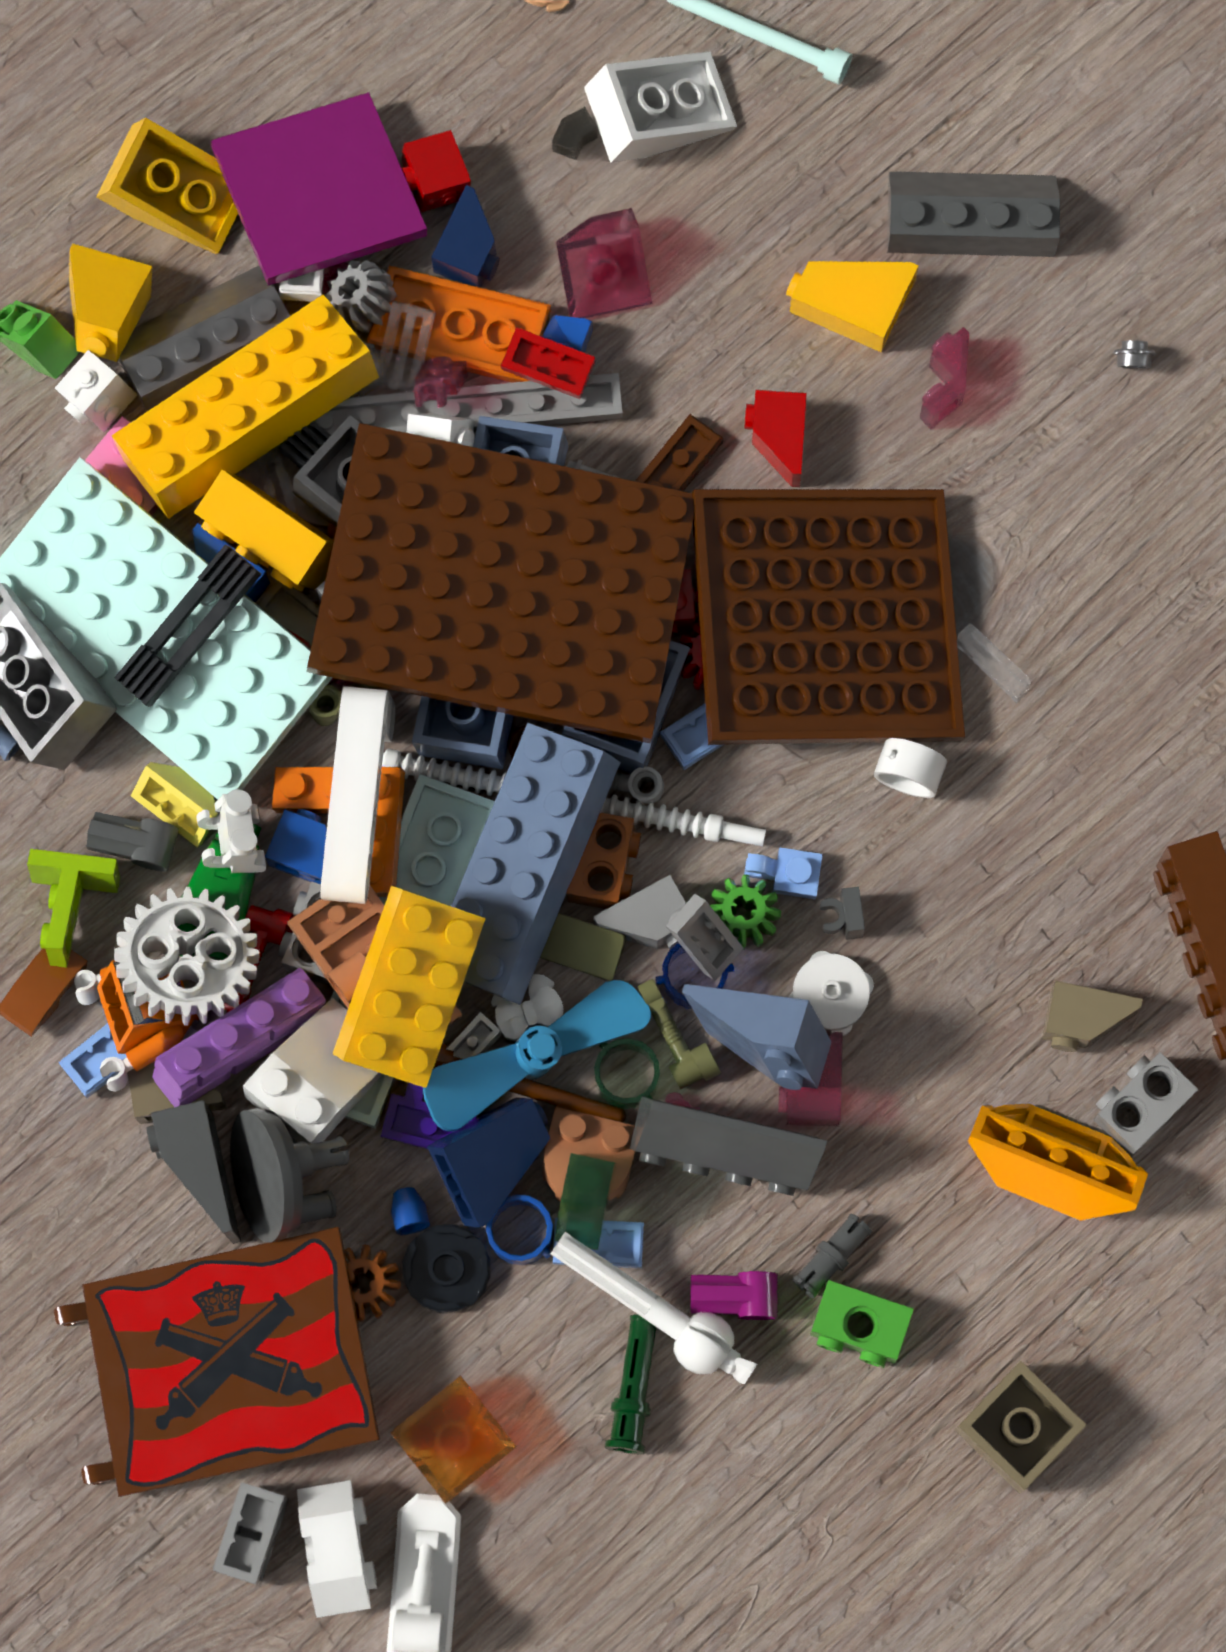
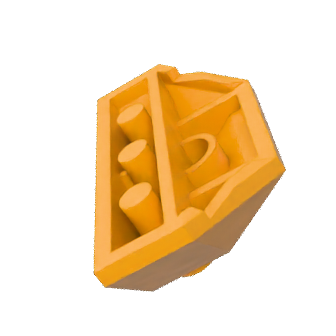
[968,1104,1148,1220]

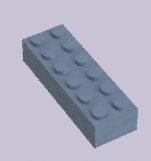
[452,723,621,1005]

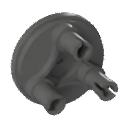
[230,1108,349,1243]

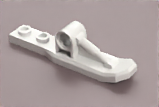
[387,1494,461,1652]

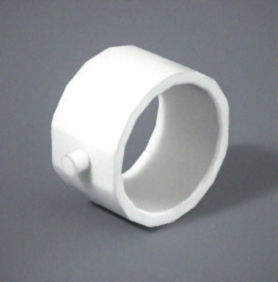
[874,738,947,798]

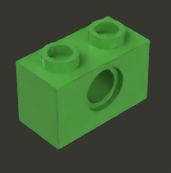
[810,1280,914,1368]

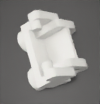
[196,789,266,873]

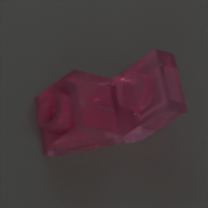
[919,327,969,430]

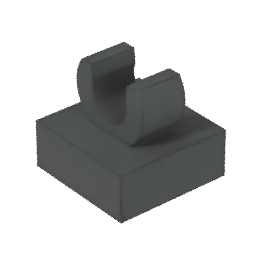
[820,886,865,940]

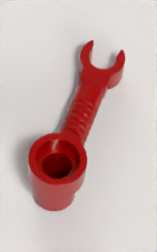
[224,905,295,1013]

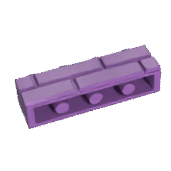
[153,968,326,1107]

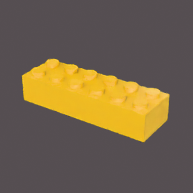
[111,294,379,519]

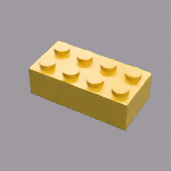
[333,885,486,1088]

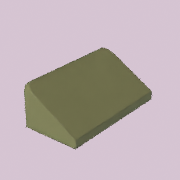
[540,913,626,981]

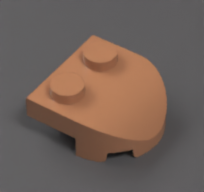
[542,1107,636,1210]

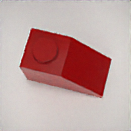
[744,390,807,487]

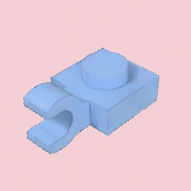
[744,847,822,899]

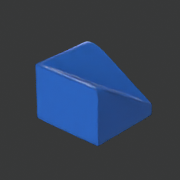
[542,315,593,353]

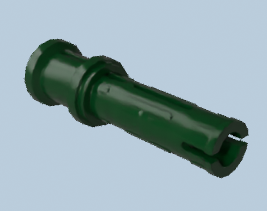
[605,1315,657,1455]

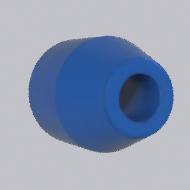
[391,1187,430,1235]

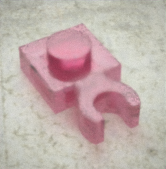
[414,357,468,408]

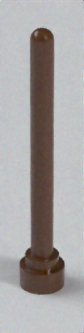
[433,1043,626,1123]

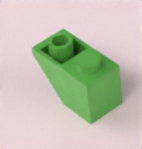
[0,300,80,379]

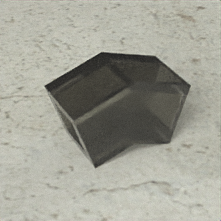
[552,107,598,161]

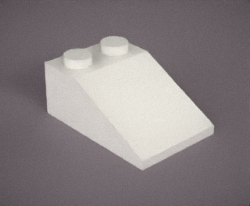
[584,52,737,163]
[243,998,382,1144]

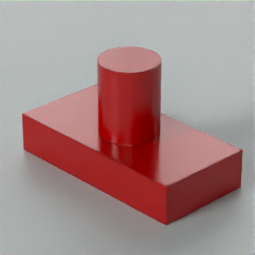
[501,327,596,399]

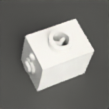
[55,350,137,432]

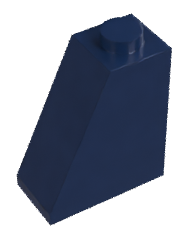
[427,1097,551,1228]

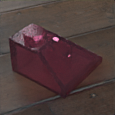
[555,208,653,318]

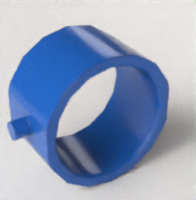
[486,1194,554,1265]

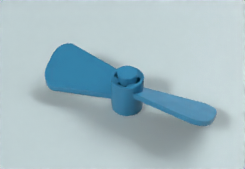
[423,980,651,1131]

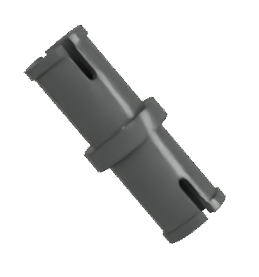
[792,1213,872,1299]

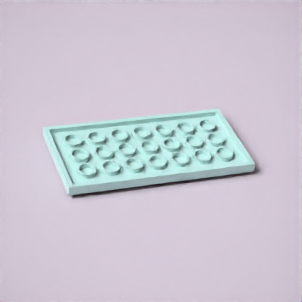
[0,457,332,799]

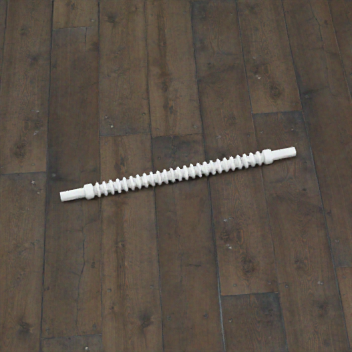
[382,749,766,847]

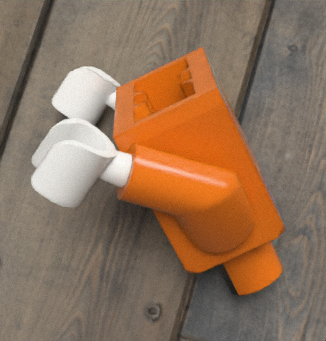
[74,960,208,1091]

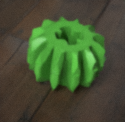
[710,875,781,950]

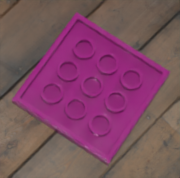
[211,92,427,286]

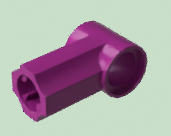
[690,1271,778,1320]

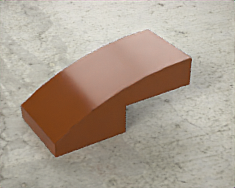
[0,949,88,1037]

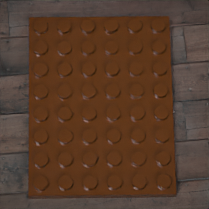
[306,423,694,743]

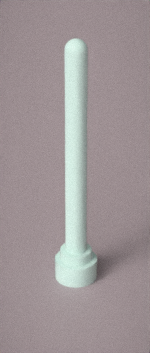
[667,0,852,85]

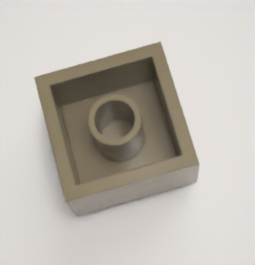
[954,1361,1087,1494]

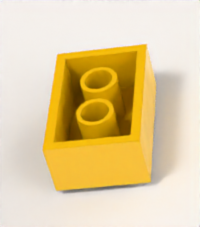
[194,470,334,592]

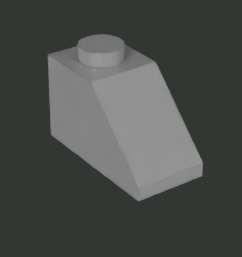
[593,875,686,949]

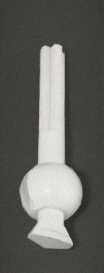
[551,1232,757,1384]

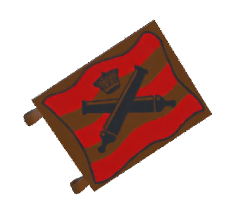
[54,1227,380,1497]

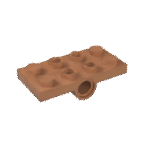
[287,884,462,1026]

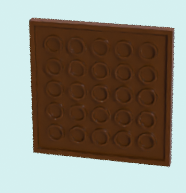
[692,489,965,745]

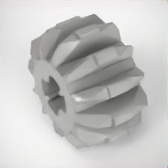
[325,260,397,333]

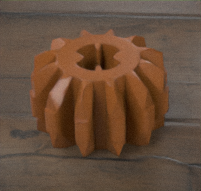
[345,1244,402,1322]

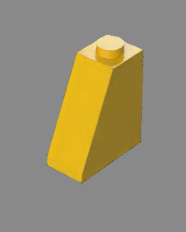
[69,244,152,362]
[786,261,919,352]

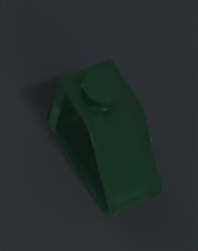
[554,1153,617,1250]

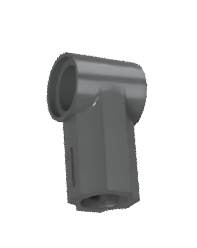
[86,812,179,872]

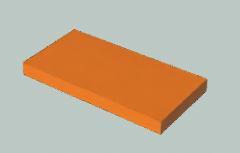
[367,265,551,383]

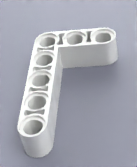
[321,686,395,904]

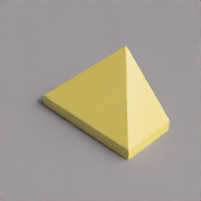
[131,762,218,848]

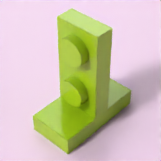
[27,849,121,967]

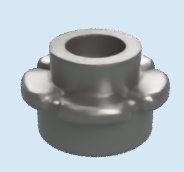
[1113,341,1155,368]

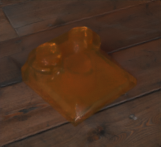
[390,1376,517,1504]

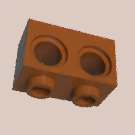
[566,813,641,909]

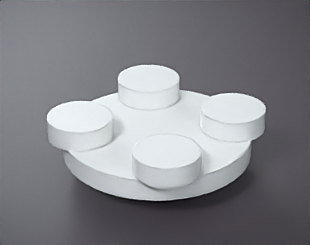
[789,951,874,1037]

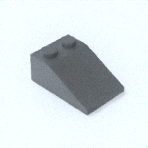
[146,1100,241,1244]

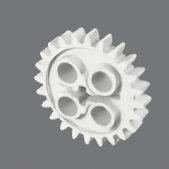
[114,887,259,1026]

